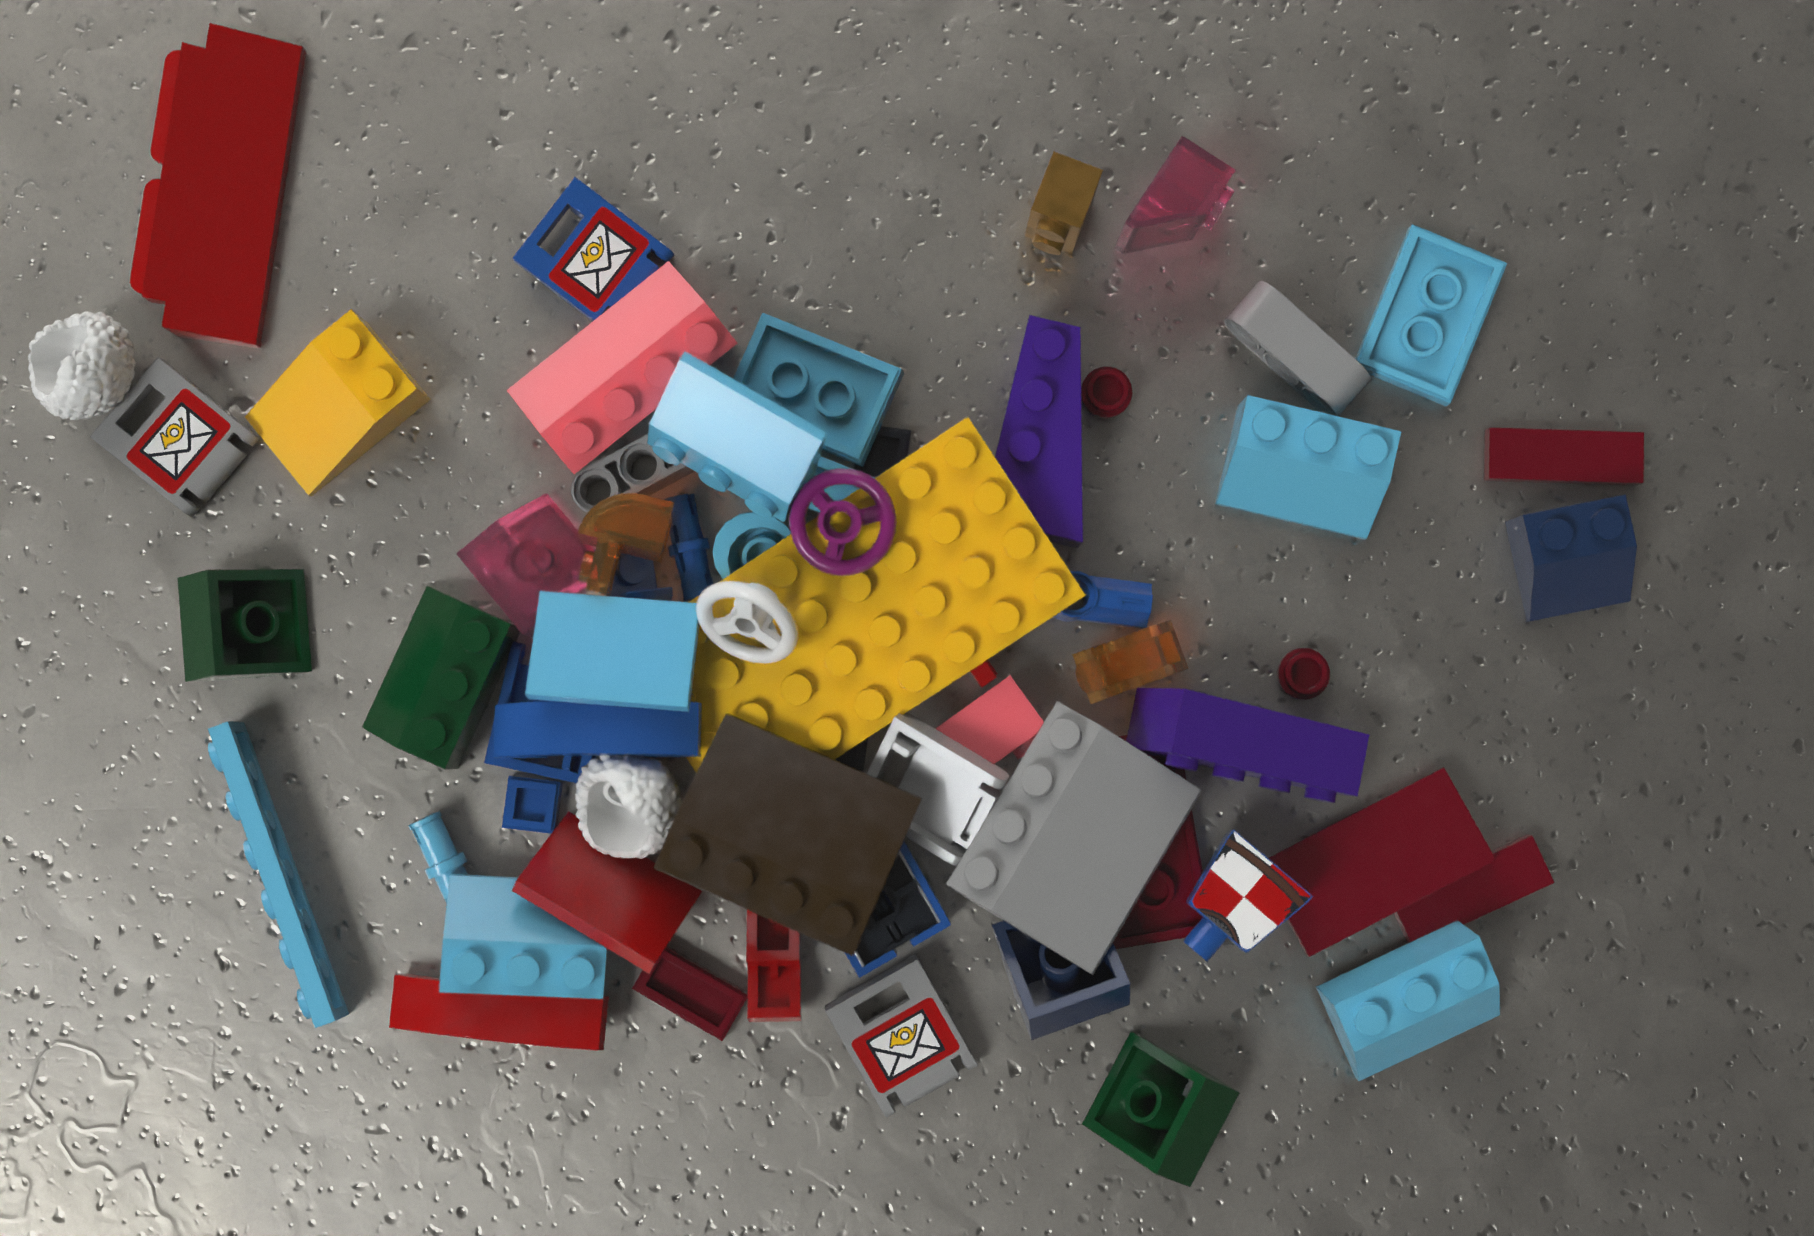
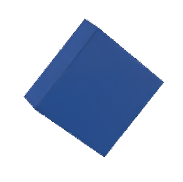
[502,776,563,834]

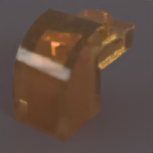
[577,493,675,596]
[1072,620,1189,704]

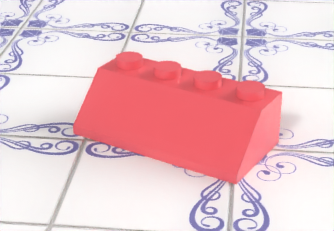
[507,261,738,475]

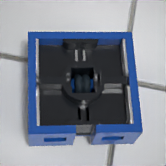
[845,841,951,978]

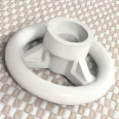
[696,581,798,664]

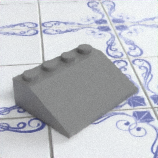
[946,701,1202,975]

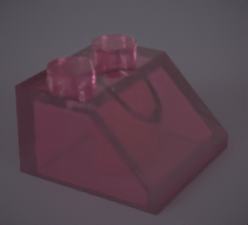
[1114,136,1236,254]
[456,493,600,638]

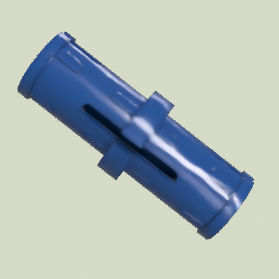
[662,494,714,602]

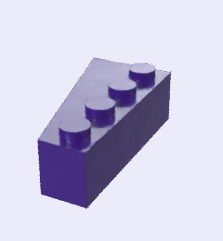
[994,315,1083,549]
[1126,688,1369,804]

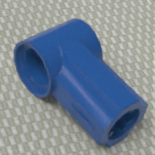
[1054,571,1153,629]

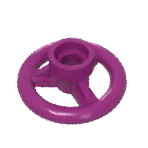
[789,468,897,576]

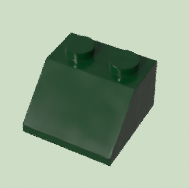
[177,569,312,682]
[1082,1031,1240,1187]

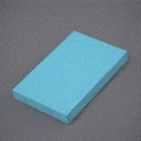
[1355,224,1507,406]
[733,313,904,467]
[525,591,700,712]

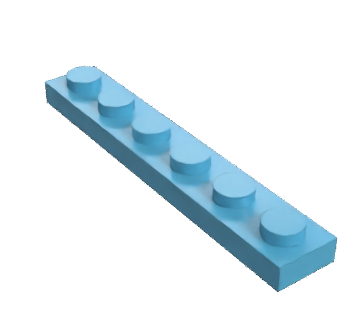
[208,721,349,1028]

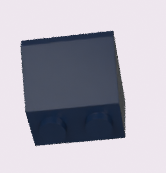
[1505,494,1637,622]
[992,921,1130,1041]

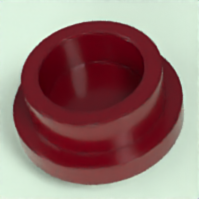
[1081,366,1132,418]
[1277,648,1330,700]

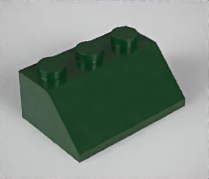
[362,586,522,769]

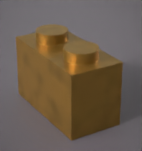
[1025,151,1103,255]

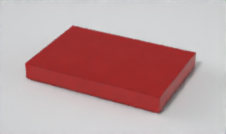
[512,811,702,974]

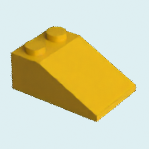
[245,309,431,497]

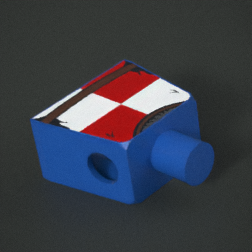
[1183,829,1313,962]

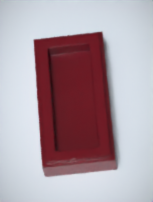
[632,946,748,1041]

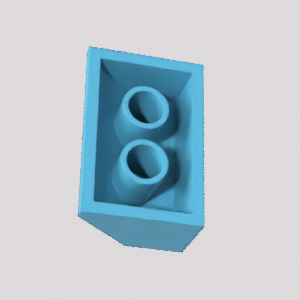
[647,352,827,522]
[1215,395,1402,540]
[439,874,607,999]
[1316,920,1500,1081]

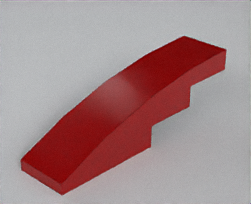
[746,910,801,1022]
[389,974,609,1051]

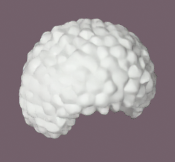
[28,311,136,420]
[575,755,681,859]

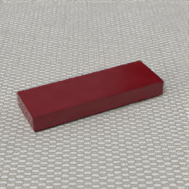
[1484,427,1644,486]
[1394,835,1555,943]

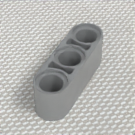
[1224,281,1371,416]
[571,434,694,519]

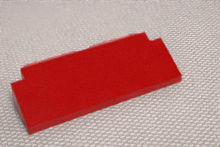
[130,23,306,348]

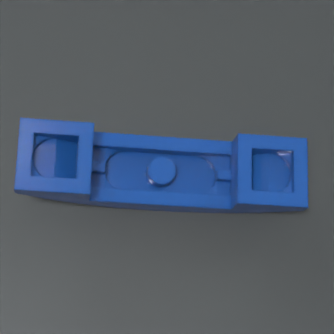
[493,701,702,758]

